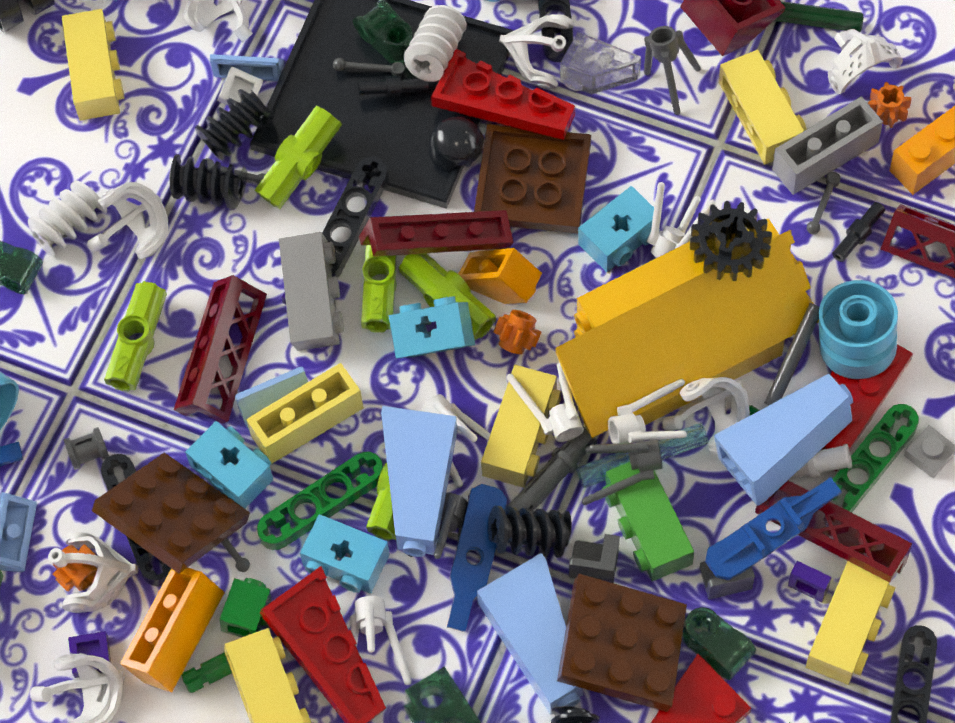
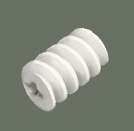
[404,5,467,82]
[28,180,107,257]

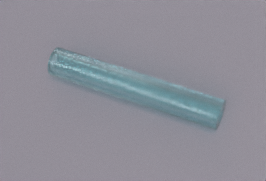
[576,423,709,488]

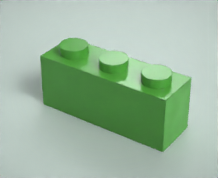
[602,462,694,582]

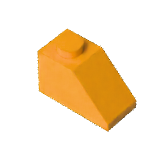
[458,248,542,304]

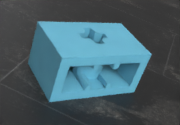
[578,186,660,272]
[388,296,475,359]
[185,421,273,508]
[300,514,390,594]

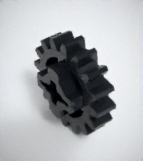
[690,201,772,281]

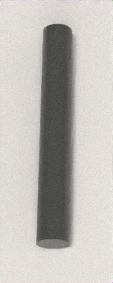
[764,303,819,406]

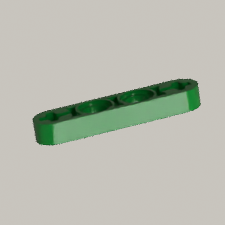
[833,404,919,512]
[257,452,383,550]

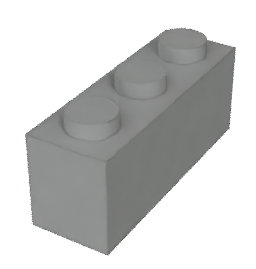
[772,96,883,195]
[279,232,344,351]

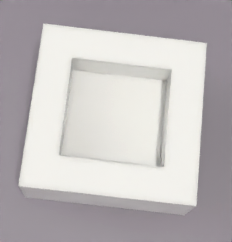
[217,67,264,105]

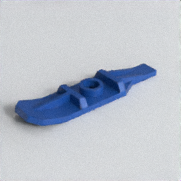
[705,477,842,580]
[447,484,507,632]

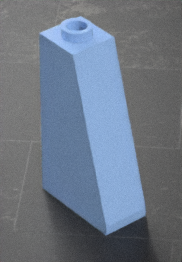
[714,374,853,506]
[381,406,458,557]
[477,553,583,715]

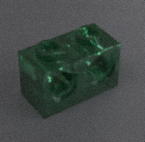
[403,666,481,723]

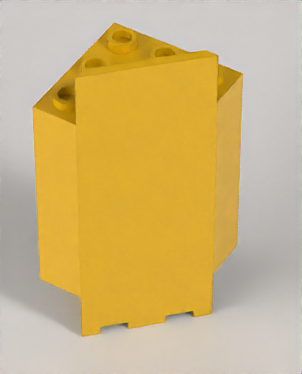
[555,218,819,438]

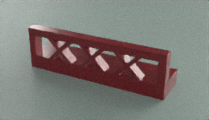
[880,204,955,278]
[359,210,514,257]
[174,275,267,424]
[755,480,912,583]

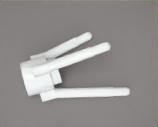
[647,182,716,258]
[507,362,584,442]
[608,379,687,444]
[421,394,490,488]
[350,596,411,685]

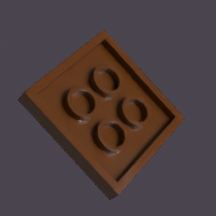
[474,124,592,234]
[92,452,250,574]
[557,574,687,712]

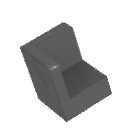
[569,534,620,583]
[699,561,755,600]

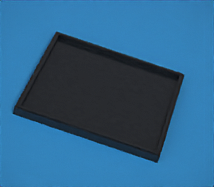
[250,0,514,209]

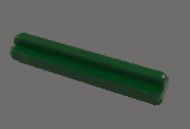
[774,1,864,32]

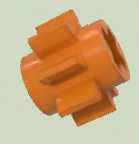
[868,82,912,128]
[493,310,542,355]
[53,544,97,592]

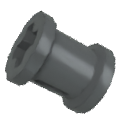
[63,427,109,470]

